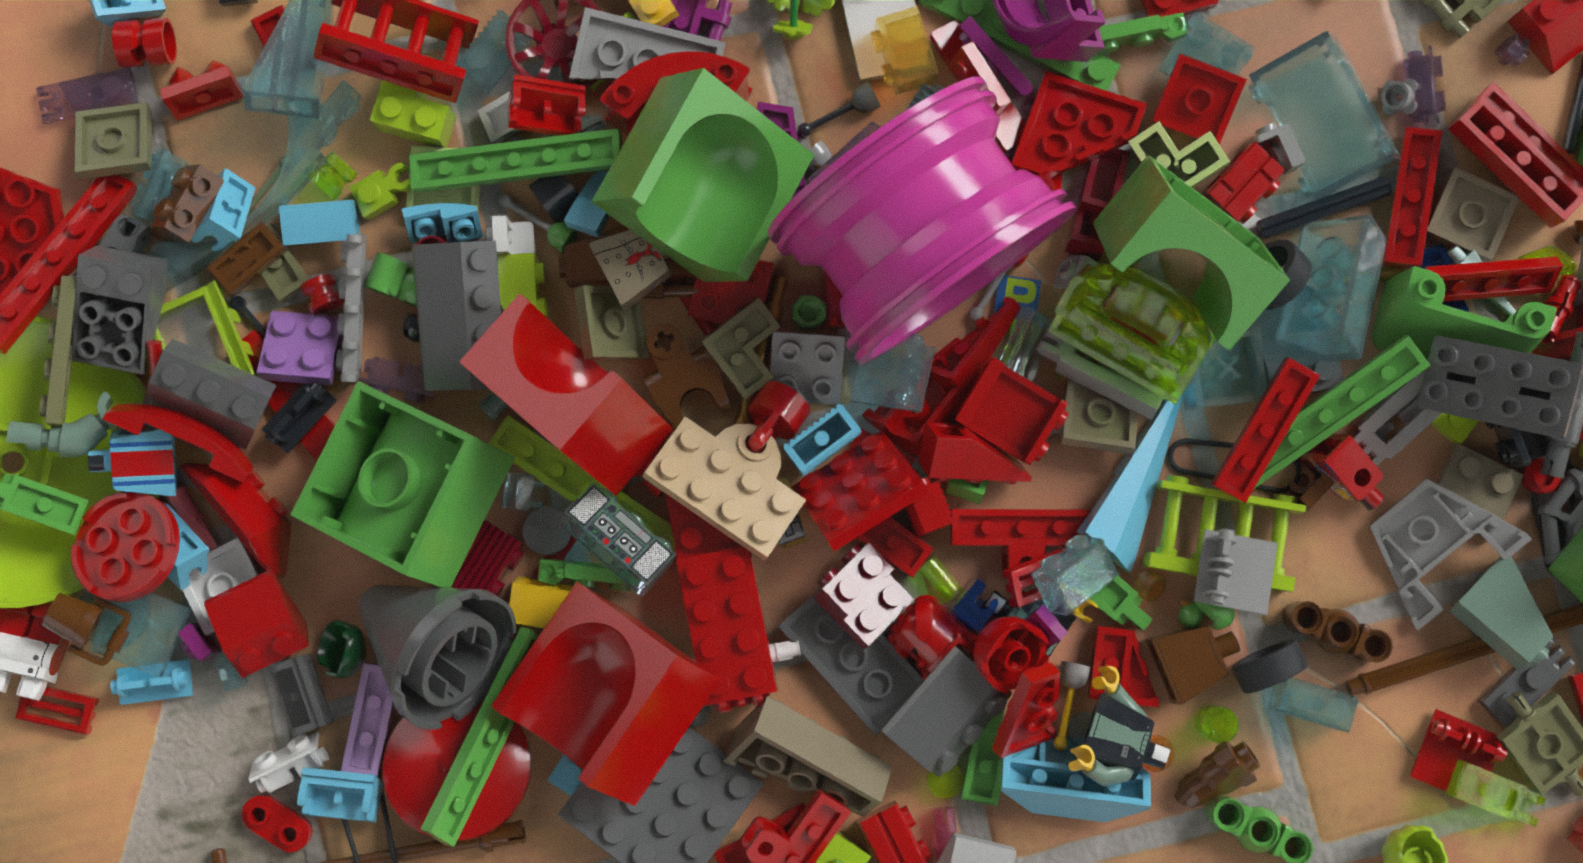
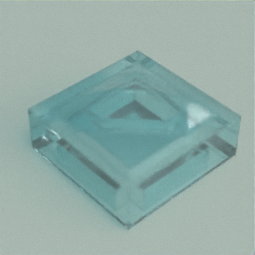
[215,653,248,691]

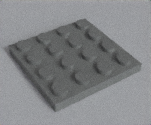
[557,727,764,863]

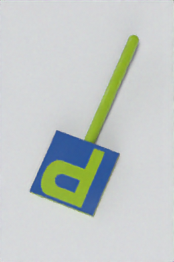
[994,275,1042,369]

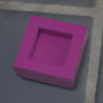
[1023,604,1068,650]
[178,623,222,661]

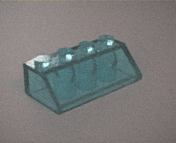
[1275,214,1387,362]

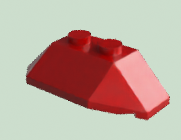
[179,463,292,579]

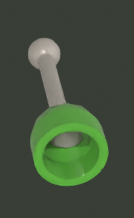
[498,194,578,254]

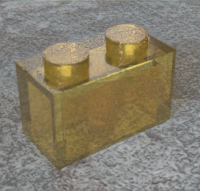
[870,6,939,95]

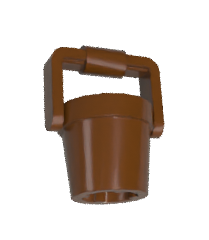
[42,593,133,666]

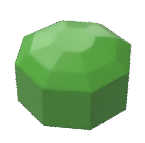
[792,294,826,330]

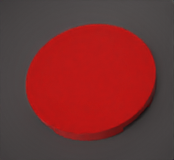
[70,491,180,602]

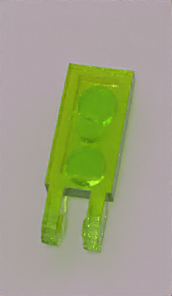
[1446,760,1546,827]

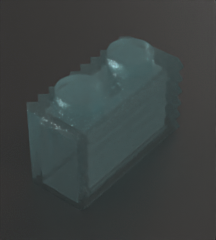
[456,10,531,95]
[1031,535,1119,616]
[1268,677,1358,733]

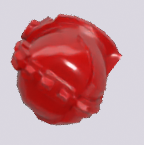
[888,595,977,681]

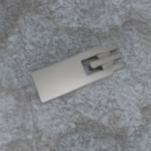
[1037,320,1175,420]
[1351,357,1442,466]

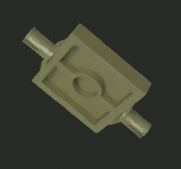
[1495,691,1583,796]

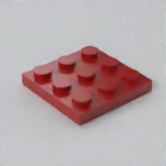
[791,430,929,551]

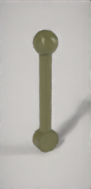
[247,156,292,218]

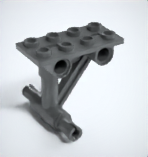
[1417,331,1583,479]

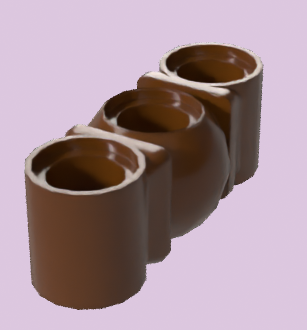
[1282,601,1393,663]

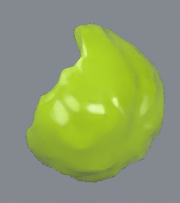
[1381,825,1448,863]

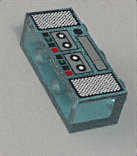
[560,482,676,597]

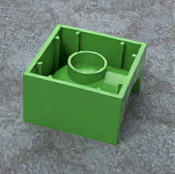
[591,68,814,282]

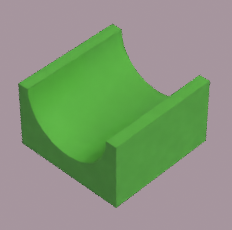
[1093,155,1290,350]
[290,381,515,588]

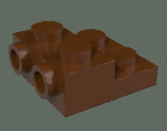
[150,164,225,243]

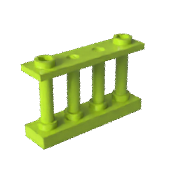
[1142,475,1307,592]

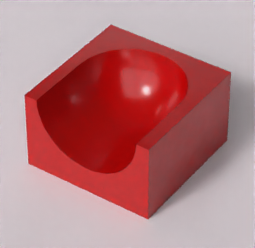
[459,293,674,496]
[491,581,720,806]

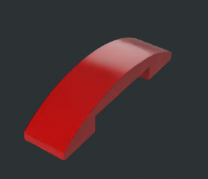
[102,404,254,483]

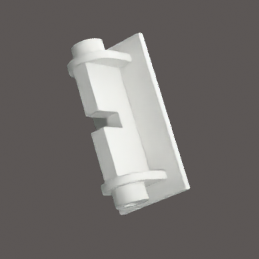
[249,731,329,793]

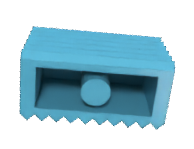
[784,404,862,477]

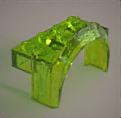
[1047,264,1215,405]

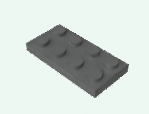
[778,587,924,736]

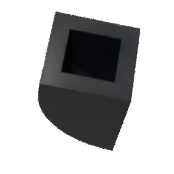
[528,175,579,223]

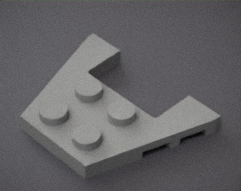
[1370,478,1532,630]

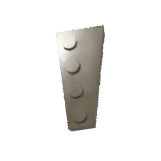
[723,696,892,817]

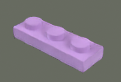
[341,663,394,778]

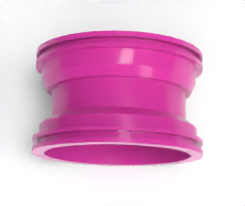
[767,76,1077,365]

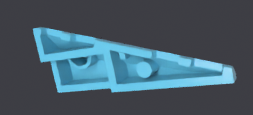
[1077,386,1184,573]

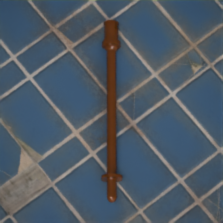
[268,819,526,863]

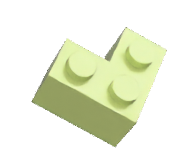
[1128,122,1231,188]

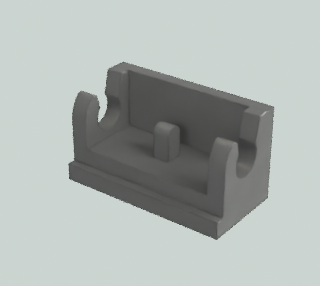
[270,654,335,737]

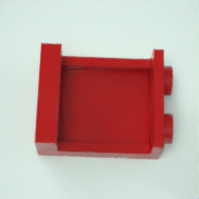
[952,357,1069,465]

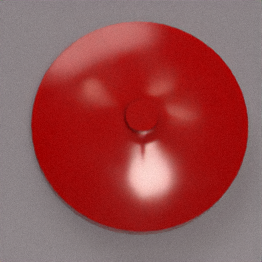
[382,701,532,842]

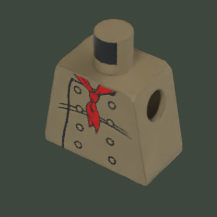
[589,230,671,311]

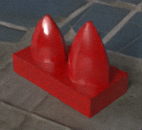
[160,60,244,121]

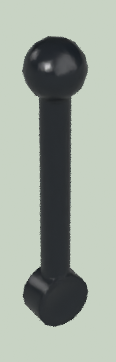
[231,296,266,339]

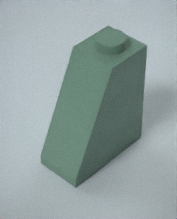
[1449,556,1553,671]

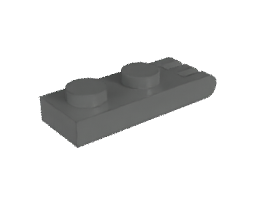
[1478,638,1576,728]

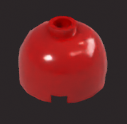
[973,616,1050,694]

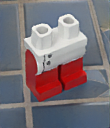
[0,603,69,701]

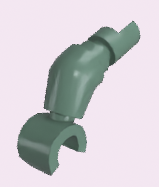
[6,391,140,457]

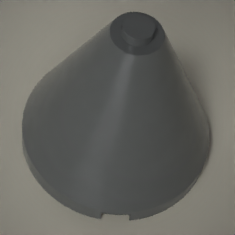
[358,585,516,730]

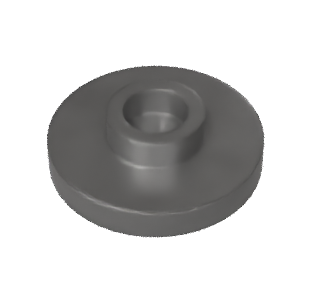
[523,506,572,555]

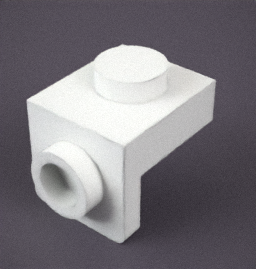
[486,215,535,255]

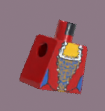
[1298,434,1385,510]

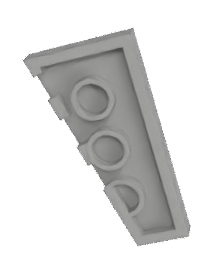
[569,7,726,80]

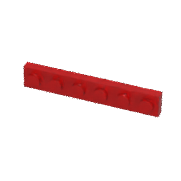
[0,175,138,354]

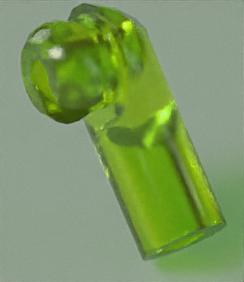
[1518,246,1577,276]

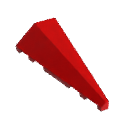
[862,296,1021,456]

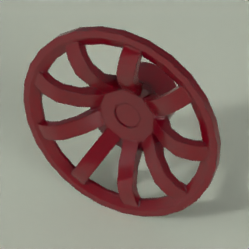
[505,0,601,89]

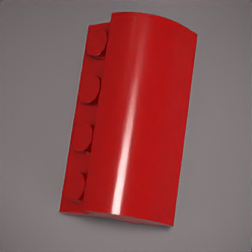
[1446,81,1583,228]

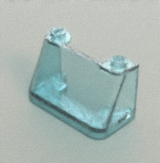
[1248,30,1401,201]

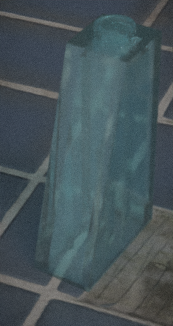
[243,0,334,119]

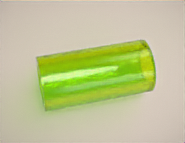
[919,556,963,603]

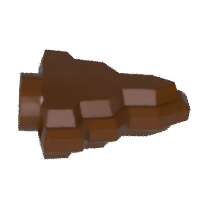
[1174,740,1261,808]

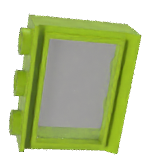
[154,280,258,377]

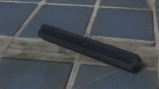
[1256,177,1392,240]

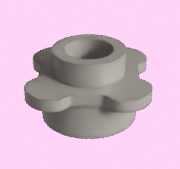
[1381,78,1418,116]

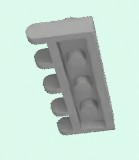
[336,234,367,382]

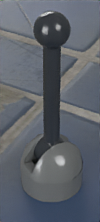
[798,82,881,137]

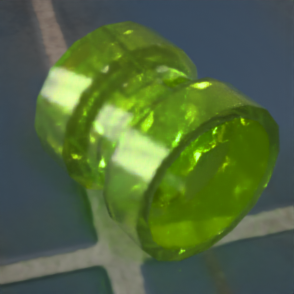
[308,151,359,201]
[1194,704,1239,743]

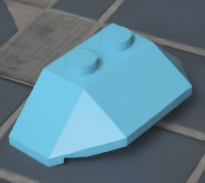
[1001,738,1151,822]

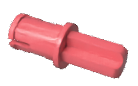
[165,486,218,552]

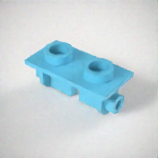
[110,659,194,705]

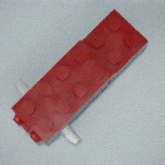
[665,493,801,713]

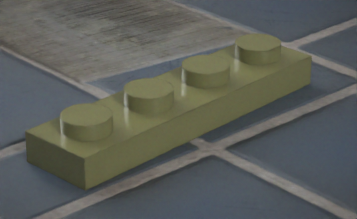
[39,276,77,426]

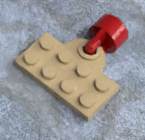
[642,380,810,561]

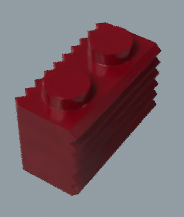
[452,519,525,596]

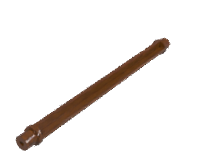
[1345,603,1583,697]

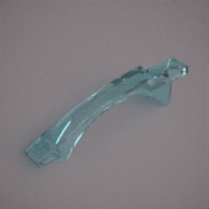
[151,80,362,292]

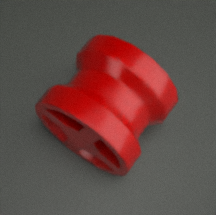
[300,273,345,314]

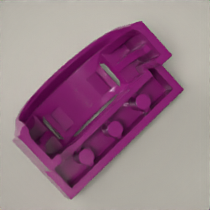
[992,0,1106,62]

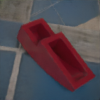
[1064,148,1130,262]

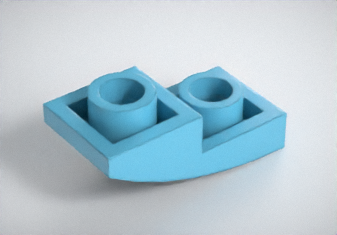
[564,170,610,238]
[401,203,483,244]

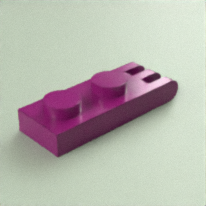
[958,16,1032,95]

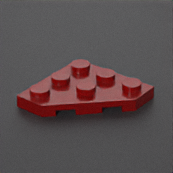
[1011,71,1147,178]

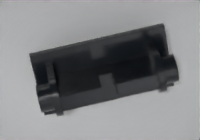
[261,382,338,454]

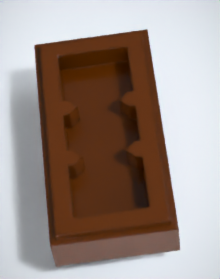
[206,221,288,297]

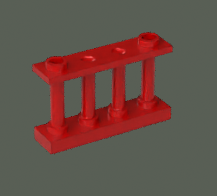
[313,0,479,103]

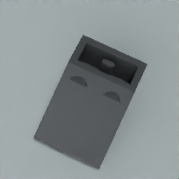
[72,246,168,374]

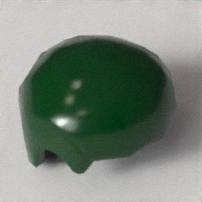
[317,620,367,679]

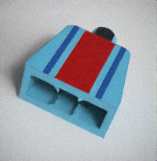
[88,425,178,496]

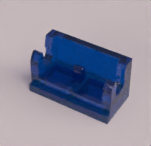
[947,578,998,634]

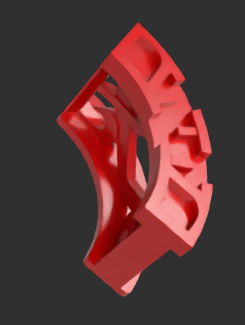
[600,51,753,136]

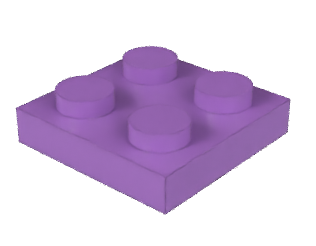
[257,311,343,386]

